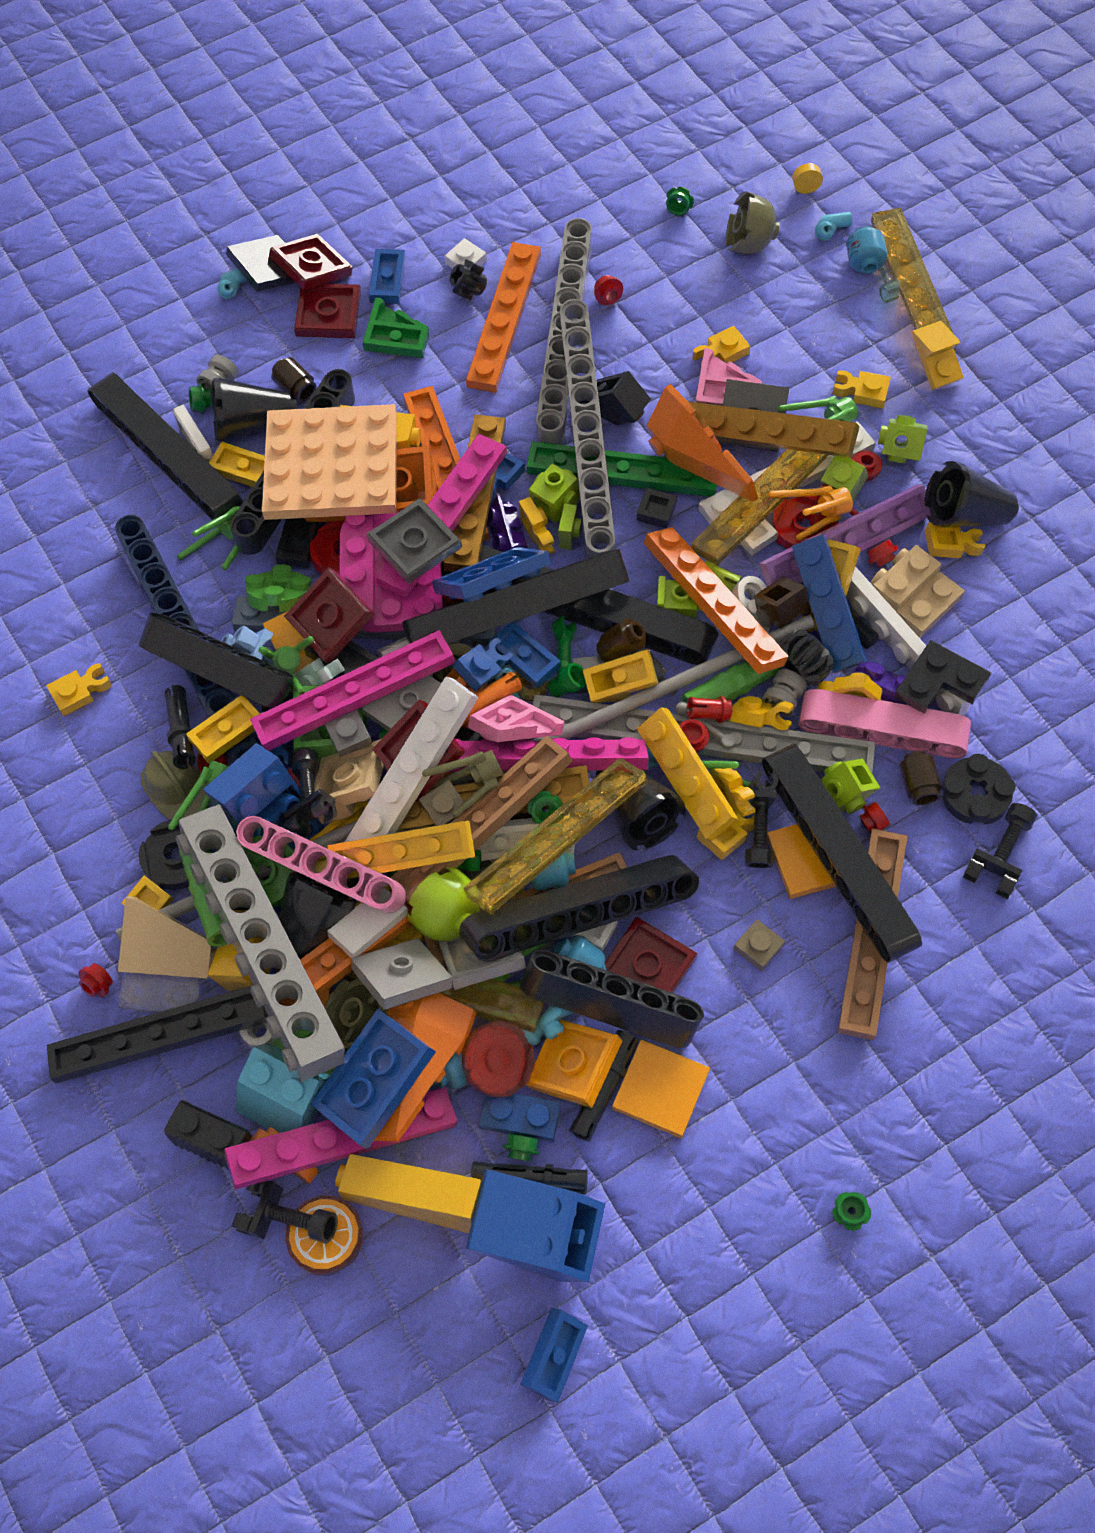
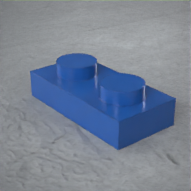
[369,249,406,304]
[488,621,561,689]
[479,1092,561,1142]
[520,1307,588,1403]

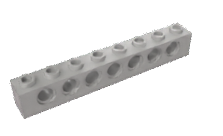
[176,804,345,1082]

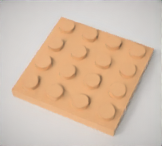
[262,404,397,520]

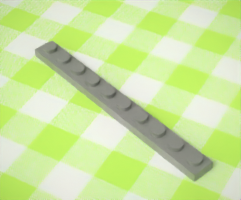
[533,695,876,773]

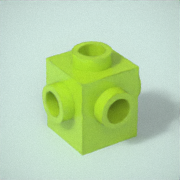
[878,415,927,463]
[528,463,580,523]
[820,758,880,814]

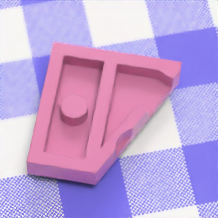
[696,348,762,406]
[468,695,565,742]

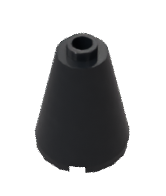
[212,377,297,441]
[924,461,1019,527]
[595,770,685,850]
[274,871,357,972]

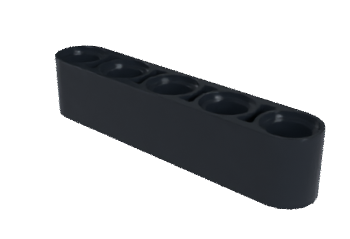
[139,612,295,708]
[520,950,704,1048]

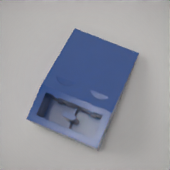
[203,743,325,849]
[466,1169,606,1282]

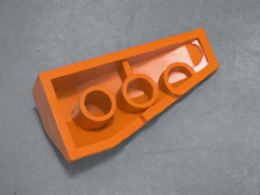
[647,384,758,502]
[305,445,438,522]
[374,993,476,1142]

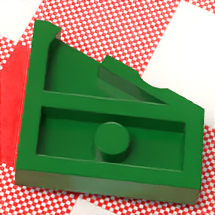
[363,297,429,358]

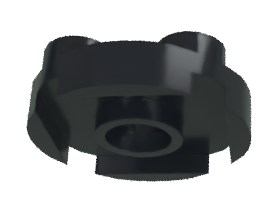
[942,753,1016,825]
[139,820,212,890]

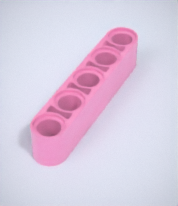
[798,689,971,759]
[236,816,406,913]

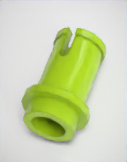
[705,560,742,594]

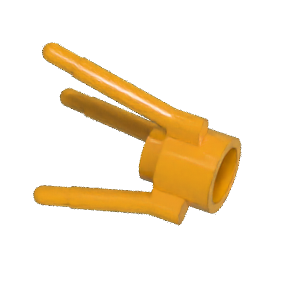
[768,485,853,541]

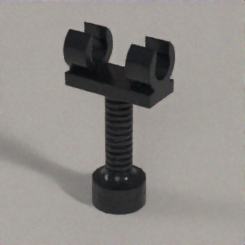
[284,748,337,838]
[745,770,778,868]
[963,803,1037,899]
[231,1180,338,1244]

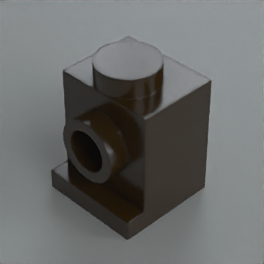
[754,576,811,628]

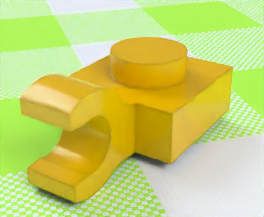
[729,696,794,730]

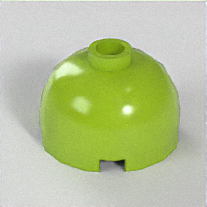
[407,867,481,942]

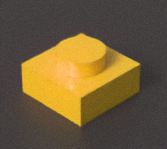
[121,875,174,910]

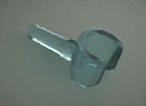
[879,266,900,303]

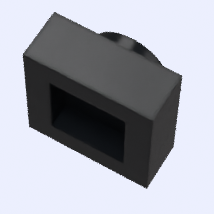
[636,488,677,528]

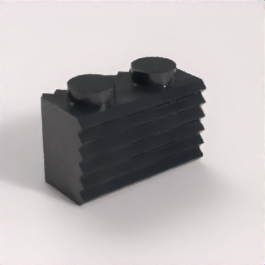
[164,1100,252,1170]

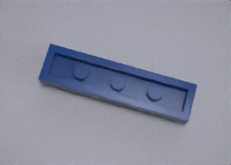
[792,534,867,673]

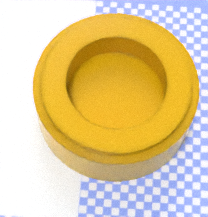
[792,163,823,194]

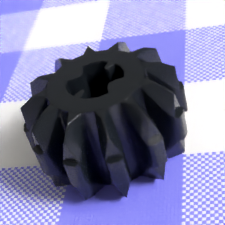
[779,629,834,686]

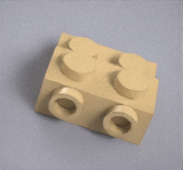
[871,545,965,638]
[314,739,384,824]

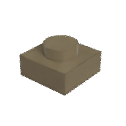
[419,780,464,826]
[733,919,785,972]

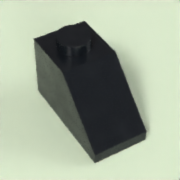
[578,371,651,425]

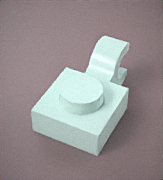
[294,658,345,686]

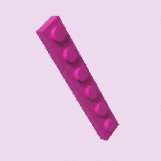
[376,433,507,598]
[250,630,455,751]
[447,737,649,772]
[224,1087,458,1190]

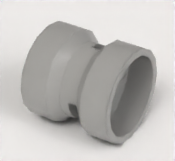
[196,354,239,397]
[762,669,807,717]

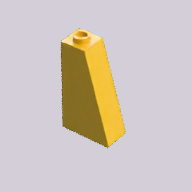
[335,1154,482,1233]

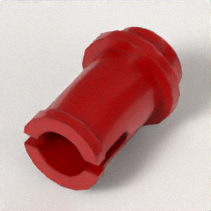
[686,696,733,723]

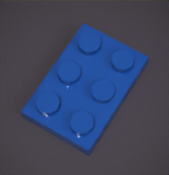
[432,547,552,602]
[311,1009,436,1149]

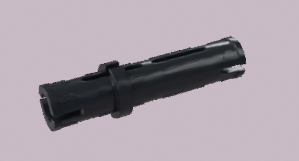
[164,685,196,769]
[568,1030,639,1142]
[471,1161,588,1195]

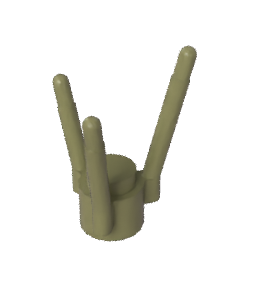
[422,750,504,818]

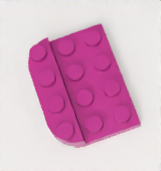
[340,512,443,632]

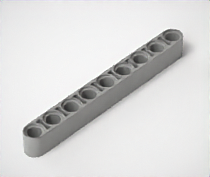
[536,218,591,445]
[560,299,615,558]

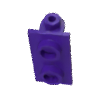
[486,494,528,552]

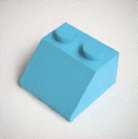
[236,1044,330,1133]

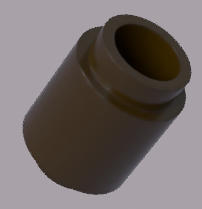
[271,357,316,402]
[596,619,646,662]
[899,751,942,805]

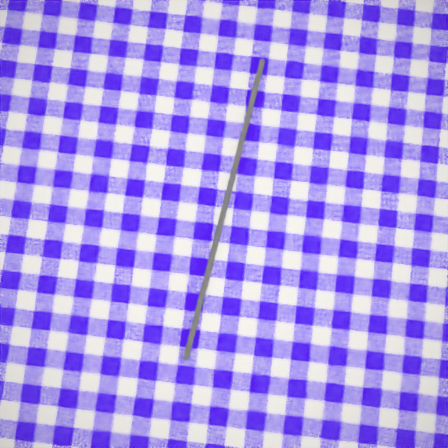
[116,615,814,941]

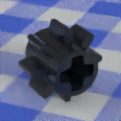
[450,259,487,300]

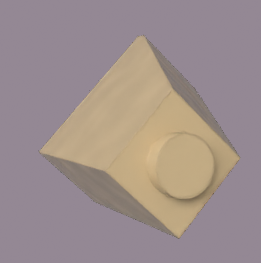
[118,896,217,979]

